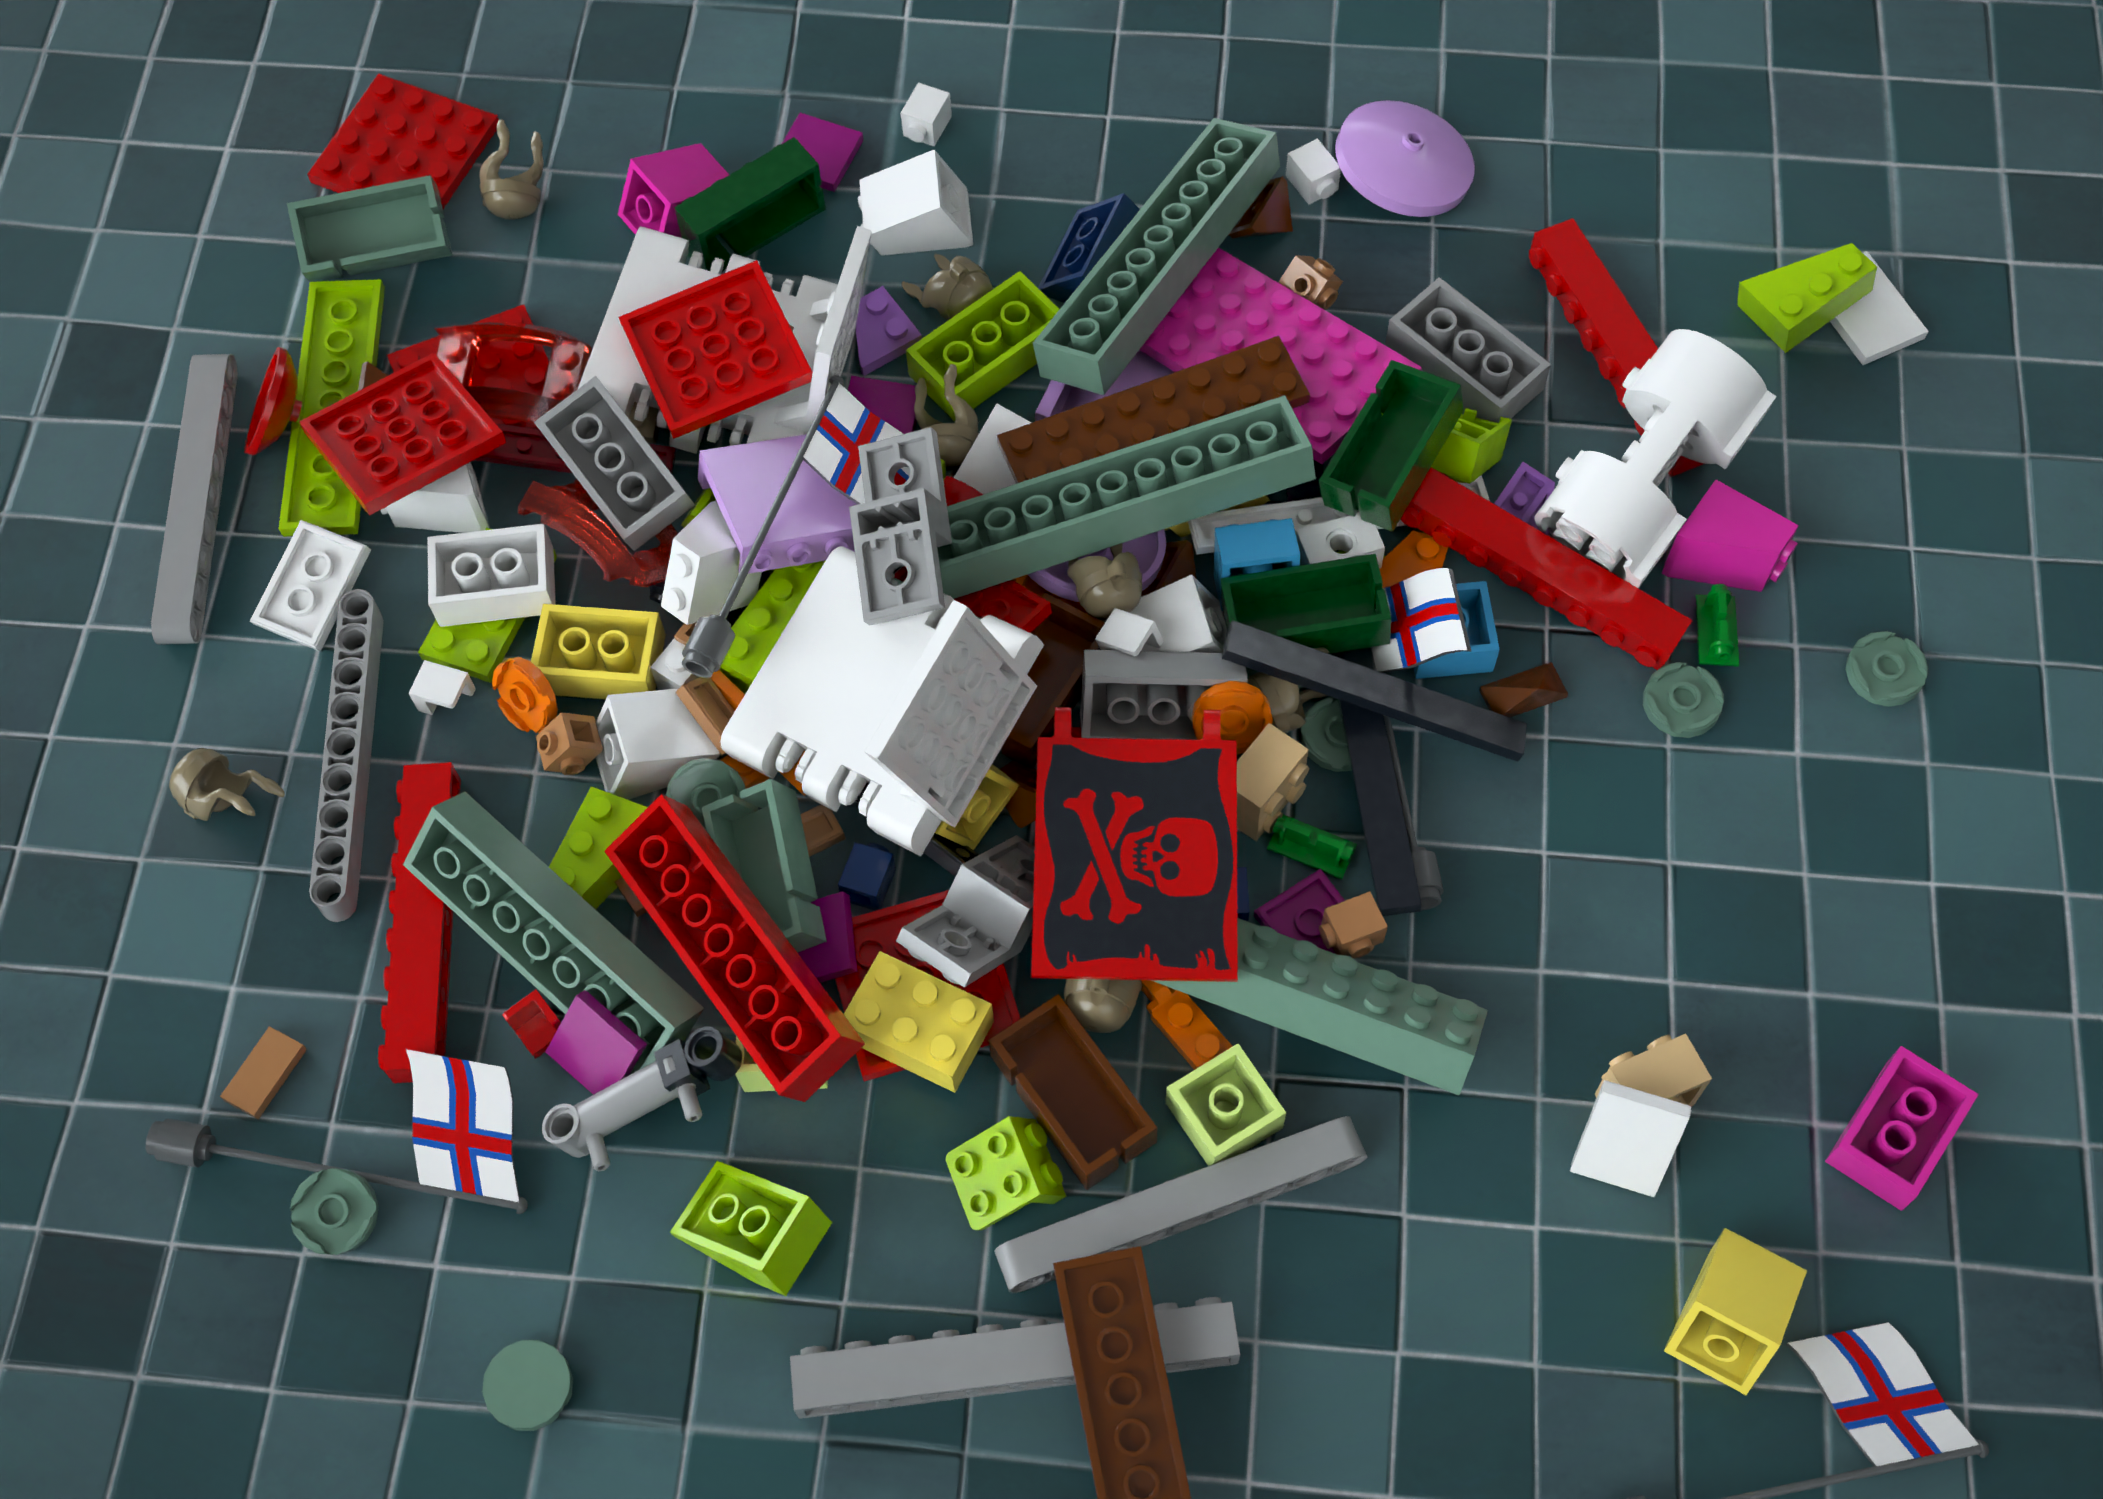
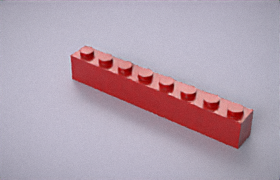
[1529,218,1705,477]
[1400,467,1692,670]
[378,762,461,1083]

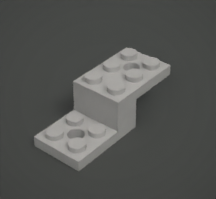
[849,427,952,625]
[896,835,1035,988]

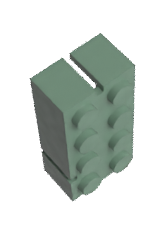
[287,175,453,282]
[702,779,827,953]

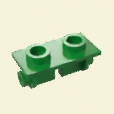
[1695,584,1739,666]
[1267,814,1357,879]

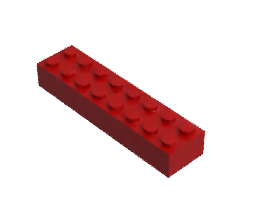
[604,794,865,1102]

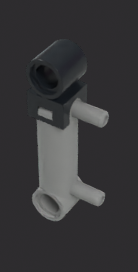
[542,1026,742,1171]

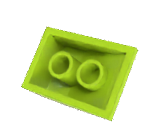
[670,1161,832,1296]

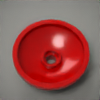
[244,347,303,456]

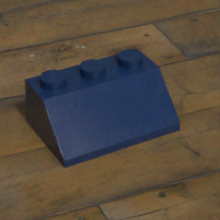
[1038,193,1140,303]

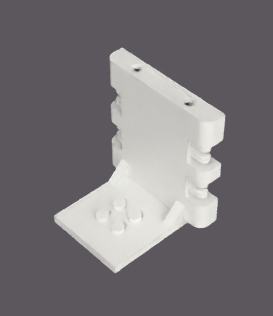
[578,226,872,454]
[721,546,1044,856]

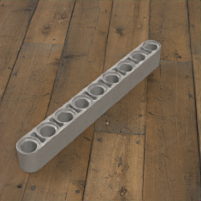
[151,354,238,645]
[309,589,384,922]
[994,1116,1367,1293]

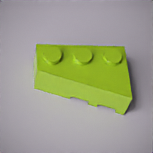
[1737,243,1877,353]
[1382,408,1512,484]
[549,786,648,910]

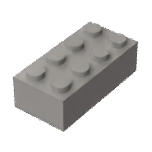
[1385,277,1551,423]
[534,376,695,551]
[1080,650,1248,740]

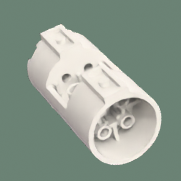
[1534,329,1777,588]

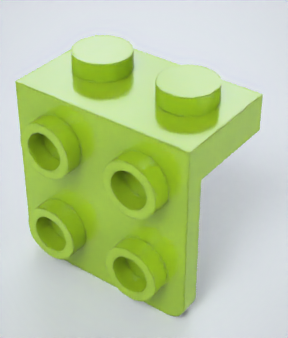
[946,1116,1067,1230]

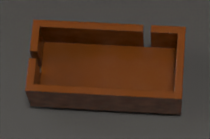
[1002,592,1105,769]
[989,994,1157,1190]

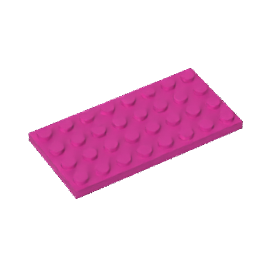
[1139,248,1422,464]

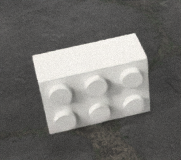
[427,524,556,627]

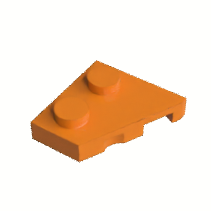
[1379,530,1449,588]

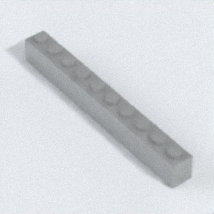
[790,1297,1240,1419]

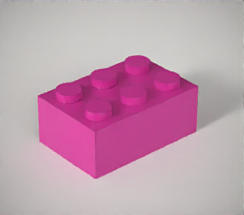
[1825,1046,1979,1211]

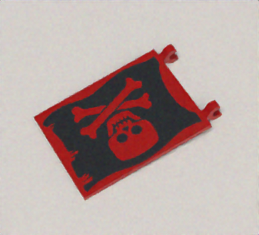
[1031,707,1238,982]

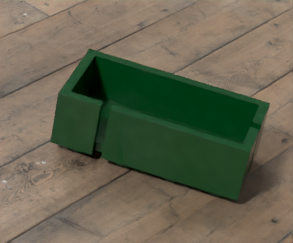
[674,137,826,271]
[1319,360,1464,532]
[1220,554,1391,654]

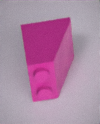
[618,143,729,238]
[1662,480,1799,592]

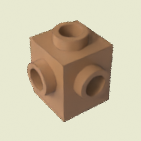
[1278,255,1343,310]
[536,712,603,775]

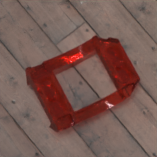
[434,322,592,424]
[518,479,678,587]

